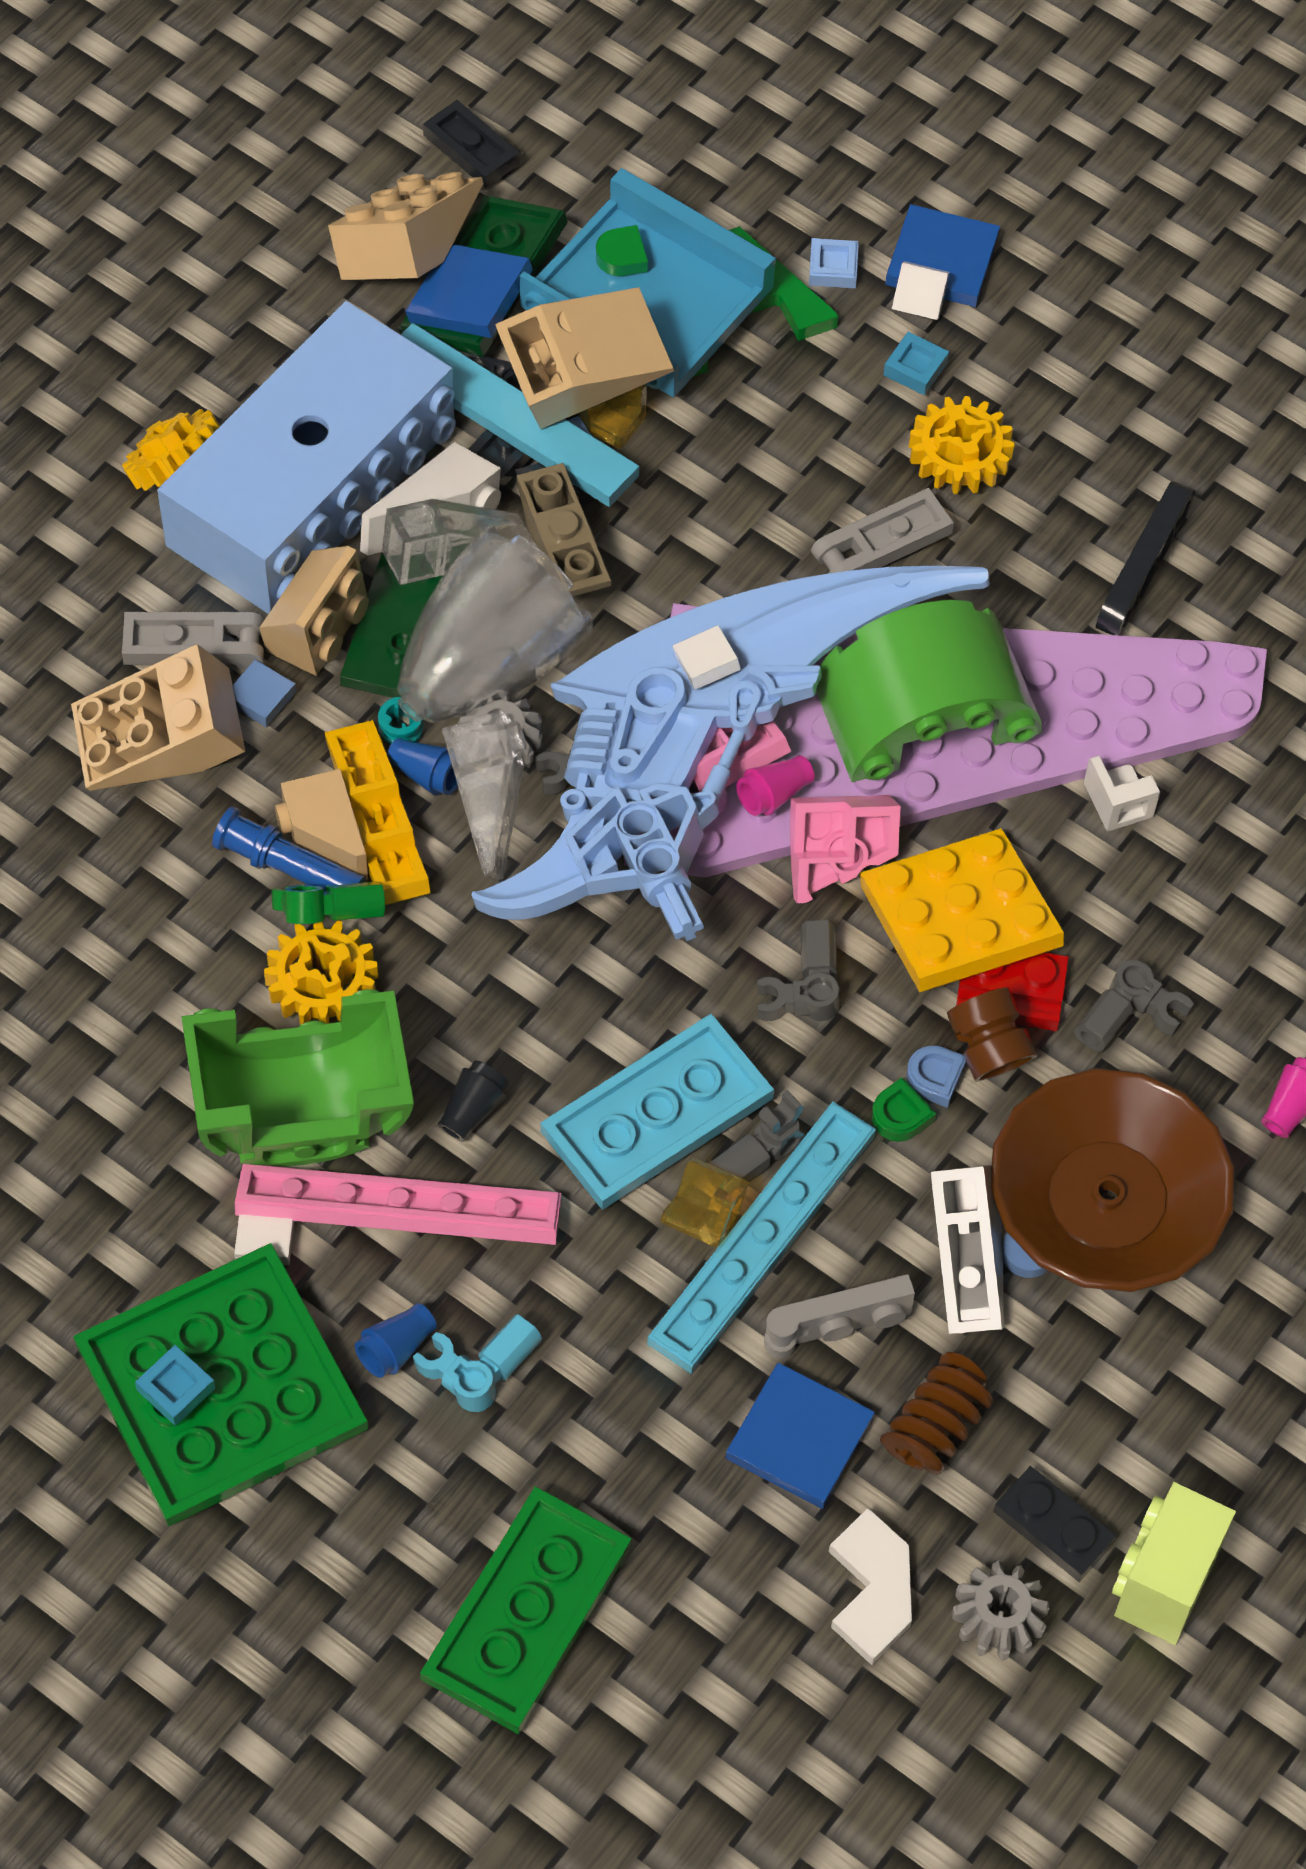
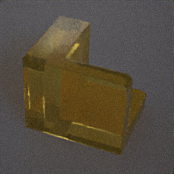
[580,384,647,449]
[660,1158,750,1248]

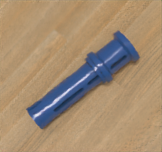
[212,806,366,892]

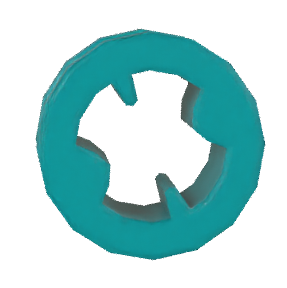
[378,697,423,745]

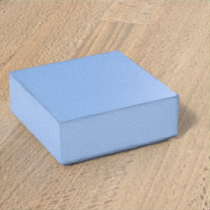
[809,238,858,288]

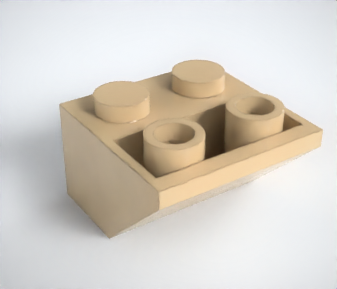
[259,546,369,676]

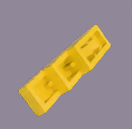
[324,720,430,905]

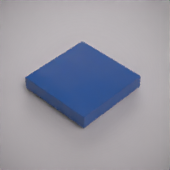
[885,204,1000,307]
[405,245,533,338]
[725,1363,875,1509]

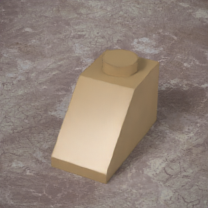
[275,769,368,880]

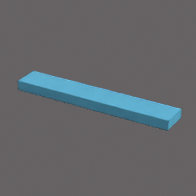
[401,323,639,507]
[647,1101,876,1374]

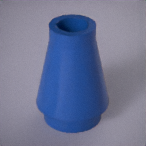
[387,738,465,796]
[355,1303,437,1378]

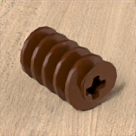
[880,1351,993,1475]

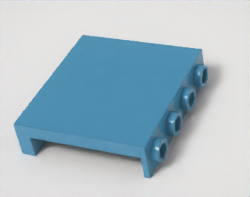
[520,168,776,398]

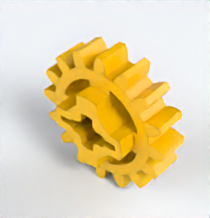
[908,396,1015,494]
[122,409,220,491]
[264,920,378,1025]

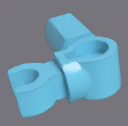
[413,1314,542,1412]

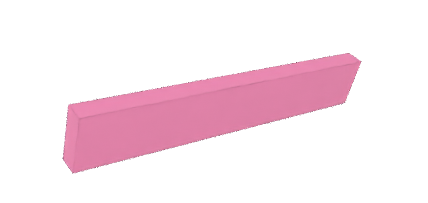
[235,1164,561,1245]

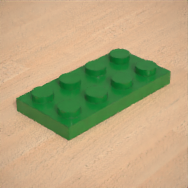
[420,1486,632,1735]

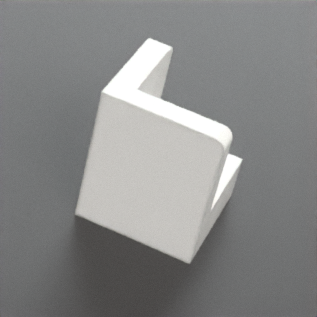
[1084,756,1160,832]

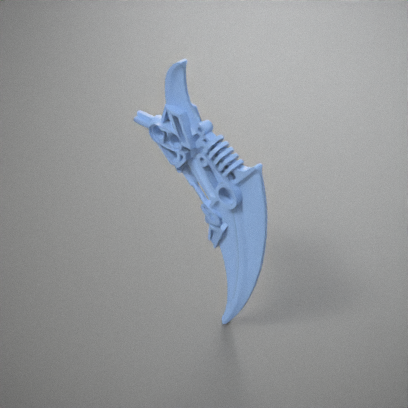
[471,566,990,941]

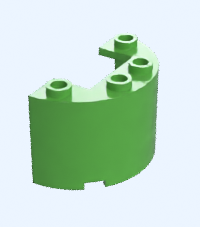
[816,600,1042,783]
[181,989,414,1167]

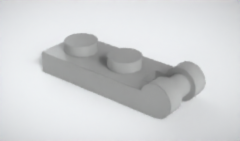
[811,488,954,573]
[122,612,265,670]
[764,1274,915,1358]

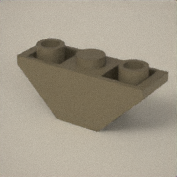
[517,463,611,599]

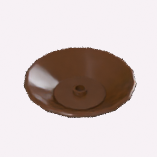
[991,1068,1235,1292]

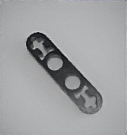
[1095,481,1195,636]

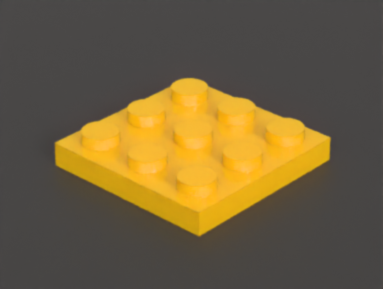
[860,828,1064,992]

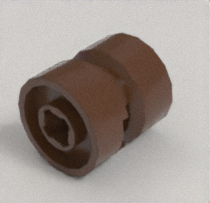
[947,987,1037,1082]

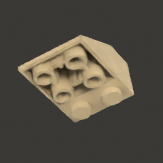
[328,172,483,280]
[495,287,674,429]
[71,644,245,791]

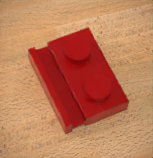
[956,953,1069,1031]

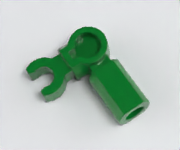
[272,882,385,924]

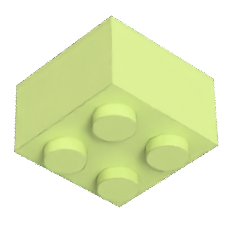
[1112,1482,1236,1645]

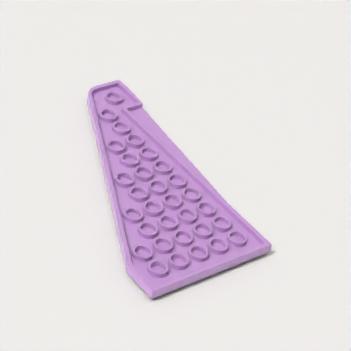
[624,603,1267,878]

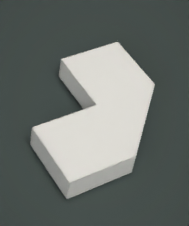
[829,1508,912,1665]

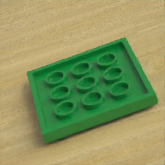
[73,1243,368,1527]

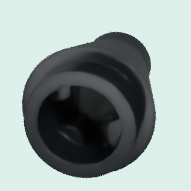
[438,1060,509,1142]

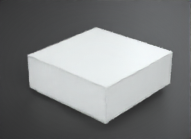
[892,261,950,320]
[672,625,741,690]
[234,1214,295,1266]

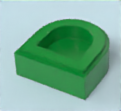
[596,225,648,276]
[872,1077,936,1142]

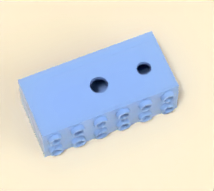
[157,301,456,614]

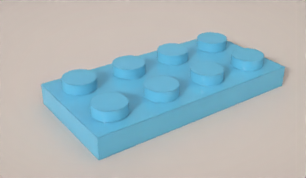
[540,1014,774,1210]

